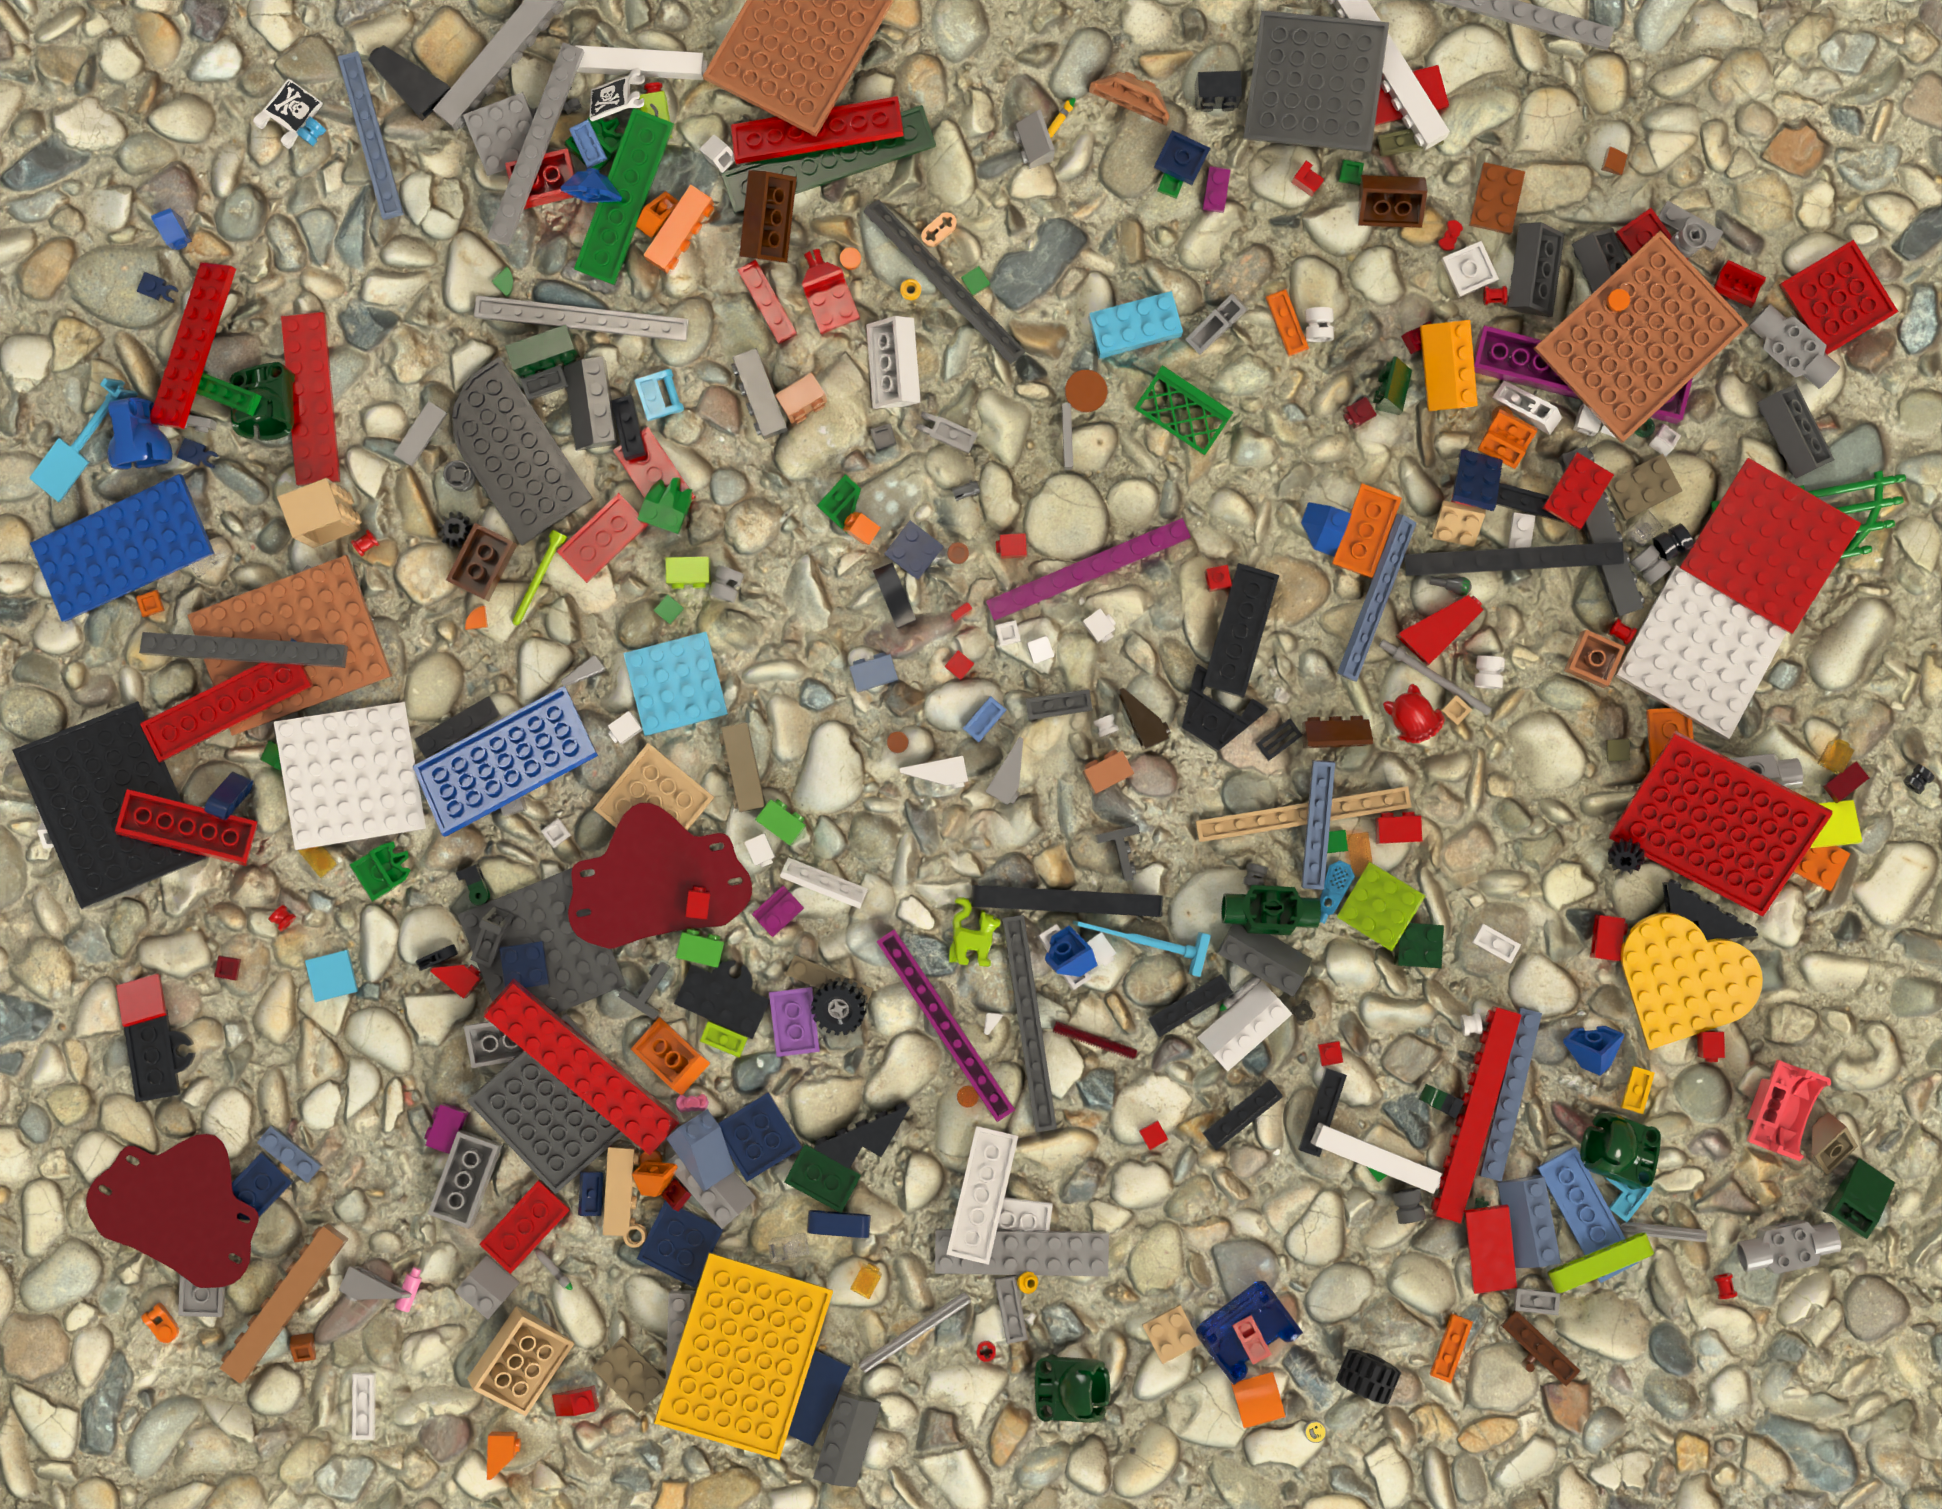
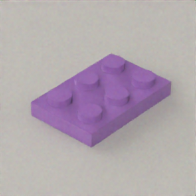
[769,987,820,1057]

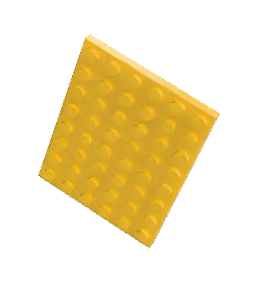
[654,1252,833,1460]

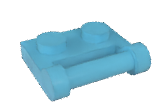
[635,369,684,421]

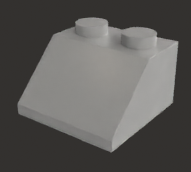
[1013,109,1055,169]
[455,1255,520,1319]

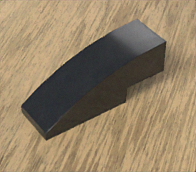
[873,562,917,629]

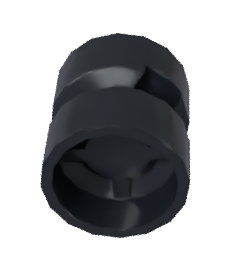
[1652,523,1694,561]

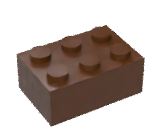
[446,523,517,602]

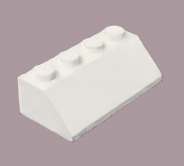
[866,316,921,409]
[1197,981,1292,1072]

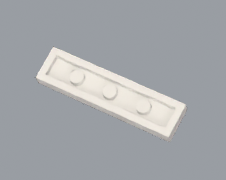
[780,857,868,909]

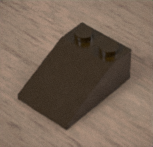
[1117,688,1171,751]

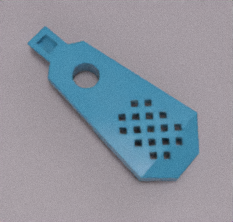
[1320,861,1355,924]

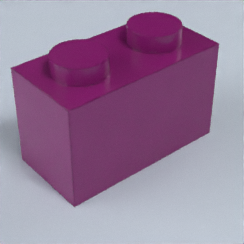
[424,1103,468,1154]

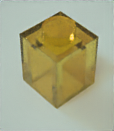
[1817,739,1855,774]
[850,1263,882,1299]

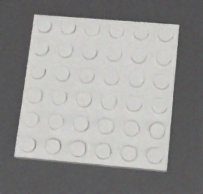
[1615,565,1787,740]
[274,702,426,850]

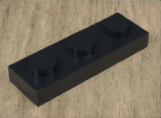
[611,395,647,461]

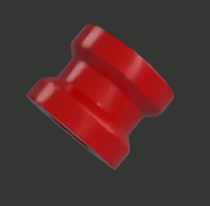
[268,905,296,932]

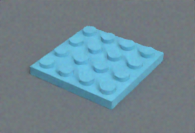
[623,632,728,736]

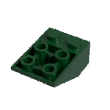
[1373,356,1412,415]
[1823,1158,1895,1239]

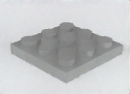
[463,92,547,176]

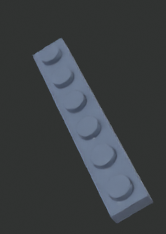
[1301,760,1335,890]

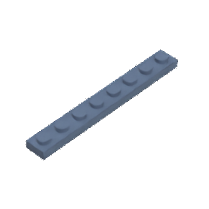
[338,51,404,220]
[1337,514,1417,682]
[1479,1008,1542,1182]

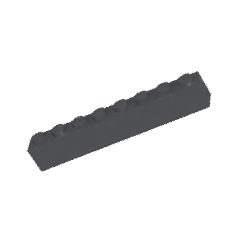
[1558,446,1644,618]

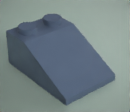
[666,1109,735,1192]

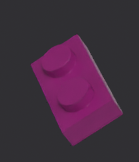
[1203,166,1231,213]

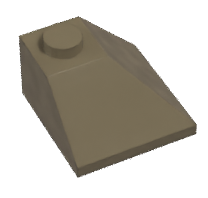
[1812,1112,1858,1176]

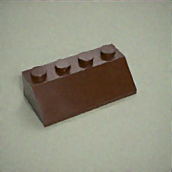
[739,170,797,263]

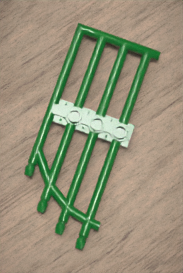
[1711,471,1906,559]

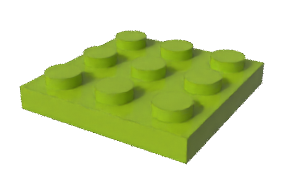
[1337,862,1426,951]

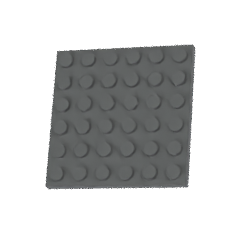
[1243,10,1389,152]
[458,867,626,1014]
[467,1013,623,1194]

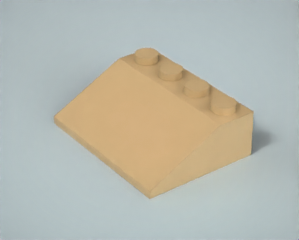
[467,1306,575,1416]

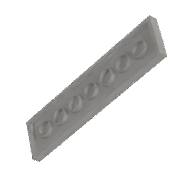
[935,1229,1109,1277]

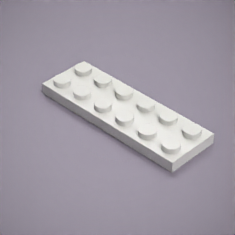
[946,1126,1018,1265]

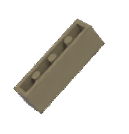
[719,722,766,813]

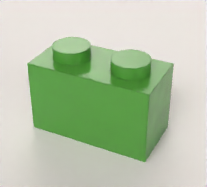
[755,799,806,846]
[676,928,724,968]

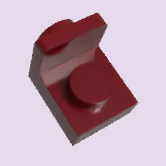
[1401,321,1432,354]
[1343,397,1377,429]
[661,1178,692,1212]

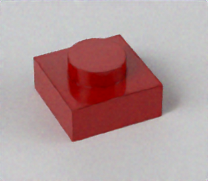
[1317,1041,1343,1066]

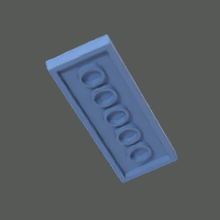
[1536,1147,1639,1283]

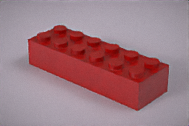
[115,789,258,866]

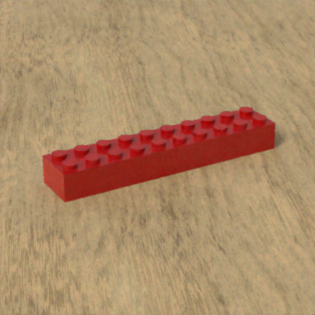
[484,979,679,1155]

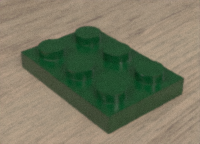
[784,1143,862,1213]

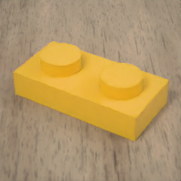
[1620,1066,1655,1114]

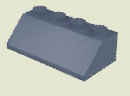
[1497,1175,1561,1268]

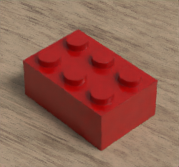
[505,148,575,209]

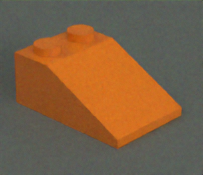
[631,1017,710,1095]

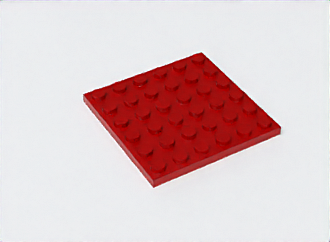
[1680,458,1862,635]

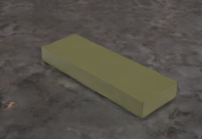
[1376,128,1444,158]

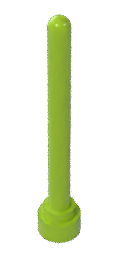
[512,529,568,626]

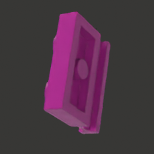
[752,885,804,937]

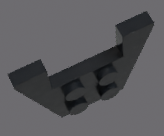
[1181,664,1269,752]

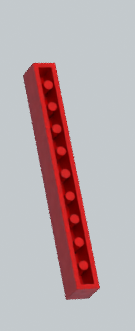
[1431,1006,1521,1223]

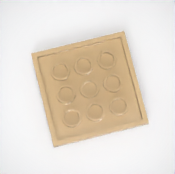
[594,743,715,831]

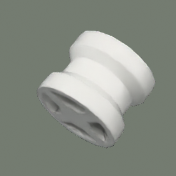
[1093,714,1119,737]
[1460,1013,1482,1036]

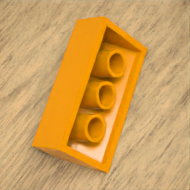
[1420,320,1478,411]

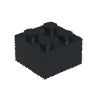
[1195,71,1242,112]

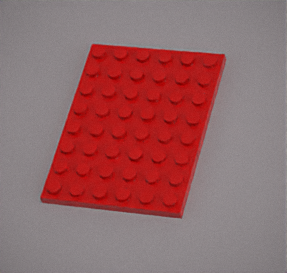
[1609,731,1833,917]

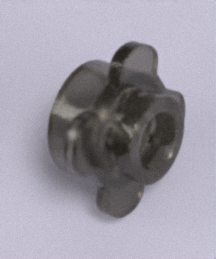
[1290,1000,1316,1025]

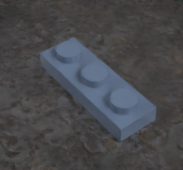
[257,1125,323,1183]

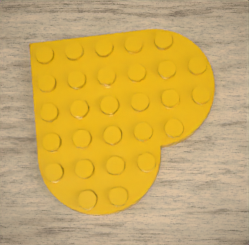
[1621,913,1763,1050]

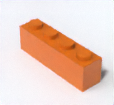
[644,184,714,273]

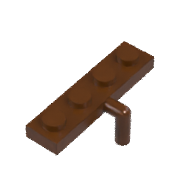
[1501,1310,1581,1387]

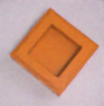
[136,590,165,618]

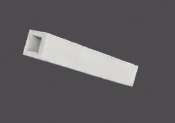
[575,45,708,80]
[1311,1123,1442,1194]

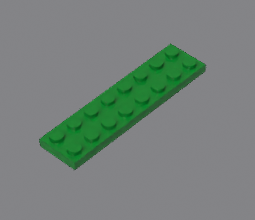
[574,108,675,285]

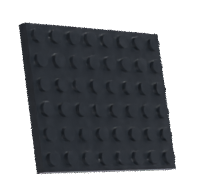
[12,701,206,910]

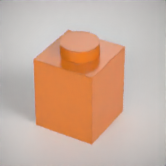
[843,512,881,545]

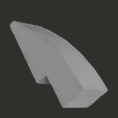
[1185,293,1249,355]

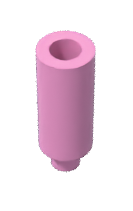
[394,1267,422,1312]

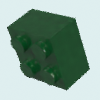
[1394,923,1444,969]

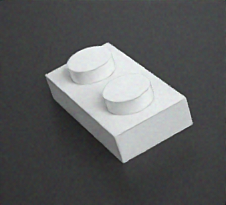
[1507,513,1535,549]
[1472,924,1521,964]

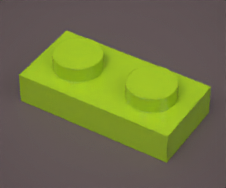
[700,1021,748,1058]

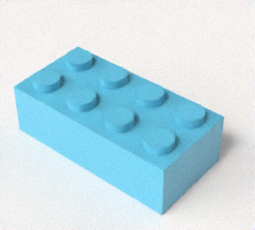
[1088,291,1183,359]

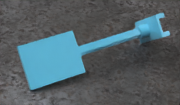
[29,378,138,502]
[1072,920,1211,977]

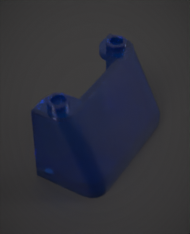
[1196,1281,1303,1385]

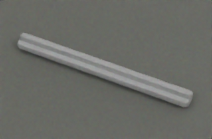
[859,1292,971,1373]

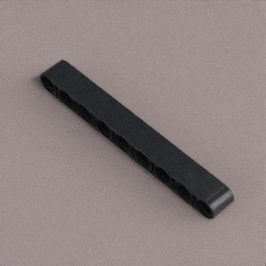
[971,885,1163,917]

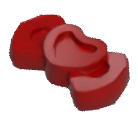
[1438,220,1463,251]

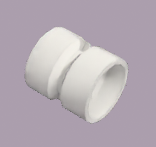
[1306,307,1334,342]
[1474,656,1505,689]

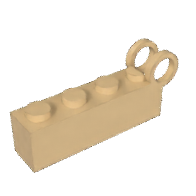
[603,1146,648,1248]

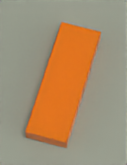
[1265,289,1309,357]
[1430,1313,1473,1383]

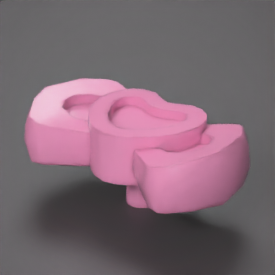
[675,1094,709,1113]

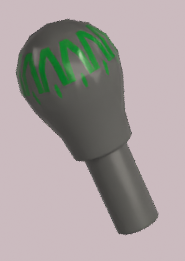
[1429,576,1472,596]

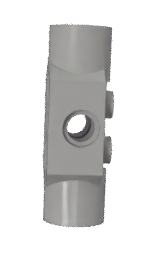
[1749,304,1840,389]
[1731,754,1803,789]
[1737,1219,1841,1274]

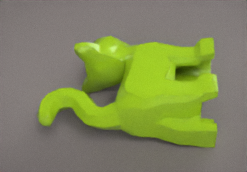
[949,897,1001,967]

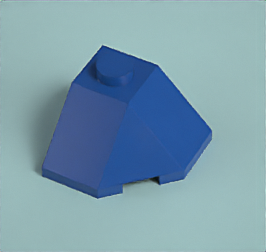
[561,168,622,203]
[1301,502,1351,557]
[1045,925,1098,977]
[1563,1026,1624,1076]

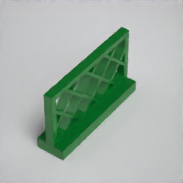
[1134,365,1234,455]

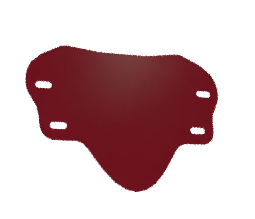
[568,803,752,949]
[86,1134,259,1288]

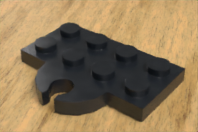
[674,960,770,1039]
[124,1009,196,1102]

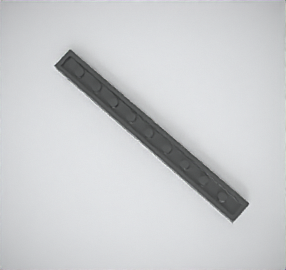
[864,200,1026,364]
[139,632,348,668]
[1003,915,1057,1132]

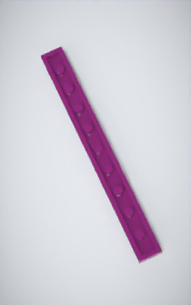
[986,518,1191,621]

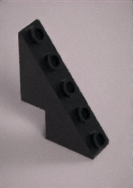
[1662,879,1758,941]
[814,1102,911,1169]

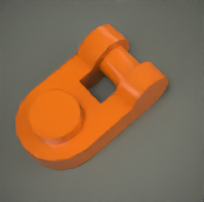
[141,1302,179,1343]

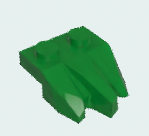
[565,117,624,170]
[637,478,692,535]
[349,841,411,902]

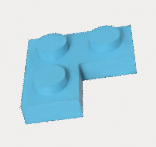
[1604,1177,1653,1222]

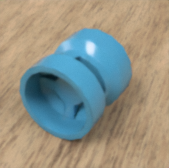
[296,116,327,146]

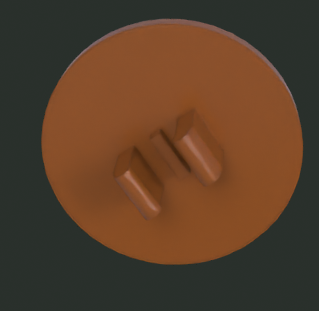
[1065,370,1108,413]

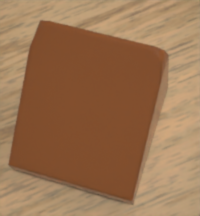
[1601,146,1628,176]
[289,1333,316,1363]

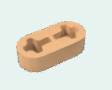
[921,212,957,247]

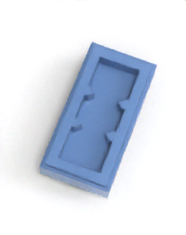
[569,119,607,168]
[963,696,1007,742]

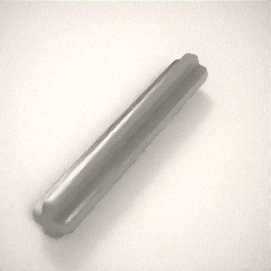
[1620,1221,1707,1242]

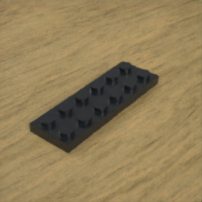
[1202,563,1279,698]

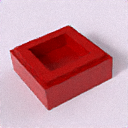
[951,602,972,623]
[944,650,974,680]
[1139,1120,1169,1150]

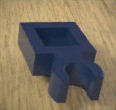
[137,272,179,303]
[177,438,219,468]

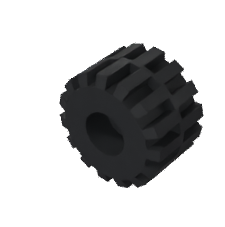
[1336,1349,1401,1404]

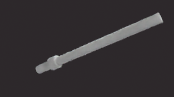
[1379,639,1492,715]

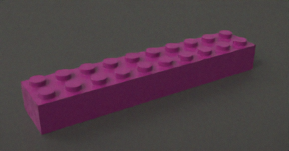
[1473,325,1693,424]

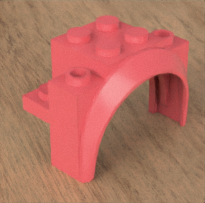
[1747,1060,1831,1161]

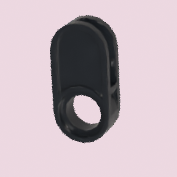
[415,944,458,971]

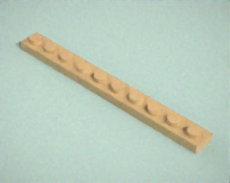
[1195,786,1412,842]

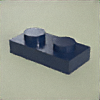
[578,1171,604,1216]

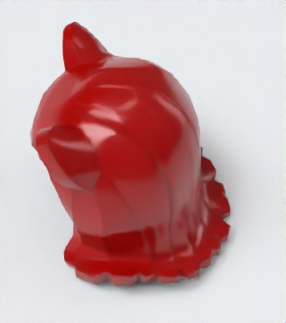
[1383,684,1445,743]

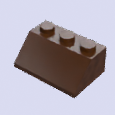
[1358,175,1428,228]
[1302,715,1373,748]

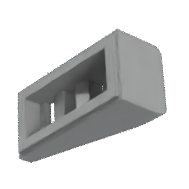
[561,655,607,686]

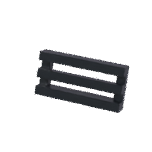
[1255,719,1303,761]

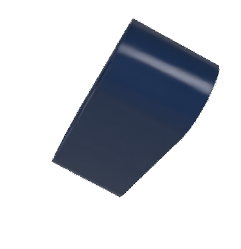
[204,772,253,820]
[807,1210,871,1238]

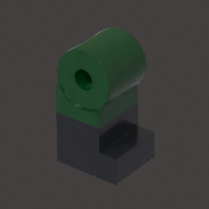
[456,864,491,905]
[1419,1084,1464,1119]

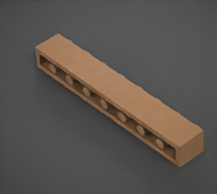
[219,1224,349,1384]

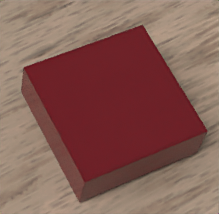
[214,955,241,981]

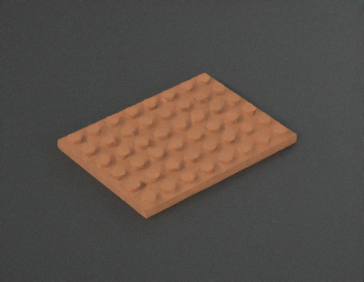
[703,0,894,136]
[1533,231,1748,443]
[188,555,392,736]

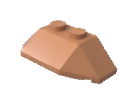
[1089,72,1170,126]

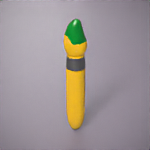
[1048,98,1076,138]

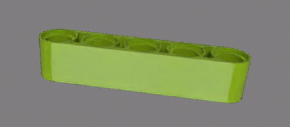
[1547,1232,1655,1294]

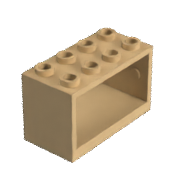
[277,478,362,548]

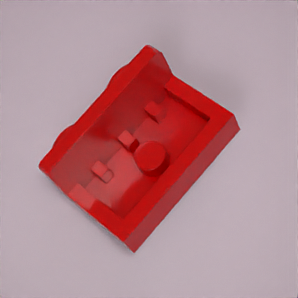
[1713,260,1766,308]

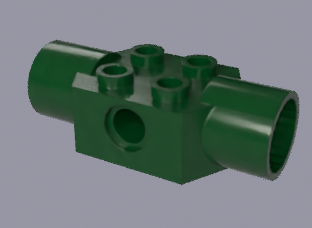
[1221,885,1321,935]

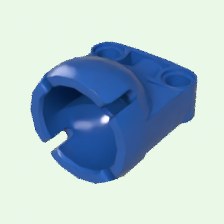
[107,397,173,470]

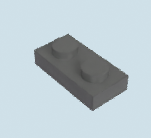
[521,365,569,401]

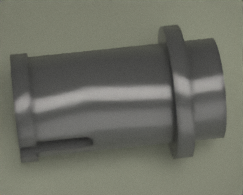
[952,480,980,501]

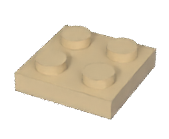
[1432,500,1486,547]
[1142,1304,1201,1364]

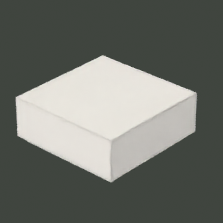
[995,620,1021,647]
[541,818,572,848]

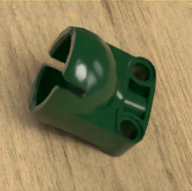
[229,362,295,441]
[1580,1113,1661,1190]
[1035,1354,1110,1423]

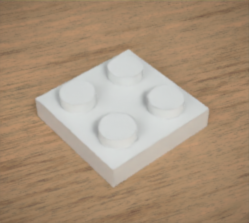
[1441,241,1499,298]

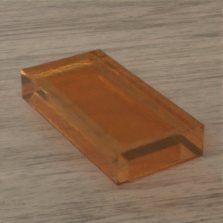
[1346,832,1373,877]

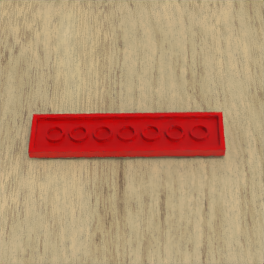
[731,96,904,164]
[150,262,236,429]
[281,312,341,486]
[140,662,313,762]

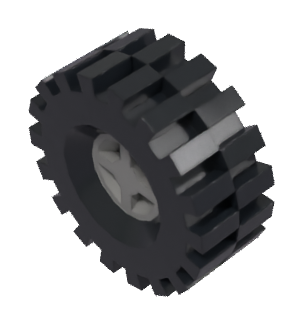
[811,977,868,1036]

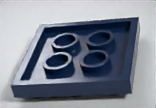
[718,1092,802,1182]
[637,1200,724,1288]

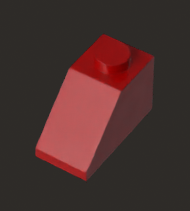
[430,964,483,999]
[552,1385,599,1416]

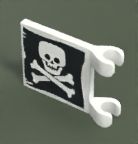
[590,68,645,121]
[253,78,323,149]

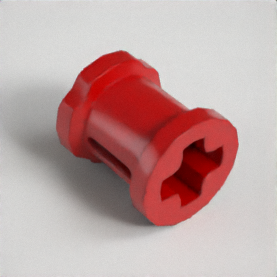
[1483,286,1507,306]
[351,529,380,557]
[1608,618,1637,645]
[1714,1273,1738,1299]

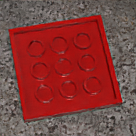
[1779,239,1899,355]

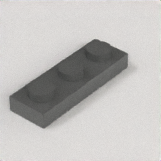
[1026,689,1093,720]

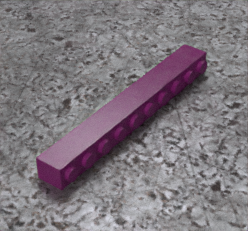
[876,929,1015,1122]

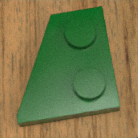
[816,474,861,534]

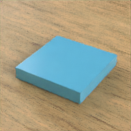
[305,950,358,1002]

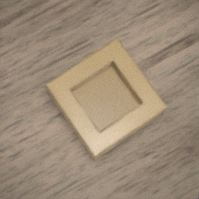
[1441,695,1472,726]

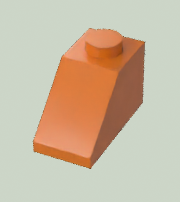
[636,191,679,238]
[632,1161,678,1197]
[487,1431,521,1480]

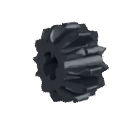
[438,512,474,548]
[1608,838,1645,875]

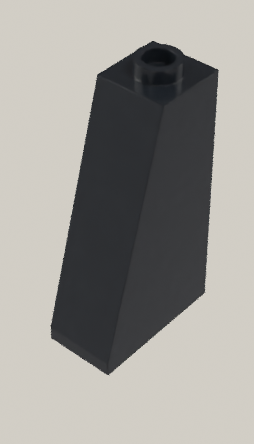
[368,45,451,121]

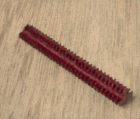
[1053,1021,1137,1060]

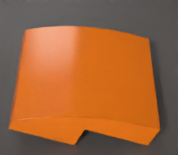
[1478,409,1538,469]
[1231,1372,1286,1429]

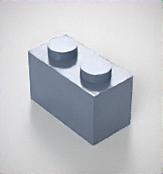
[849,652,898,693]

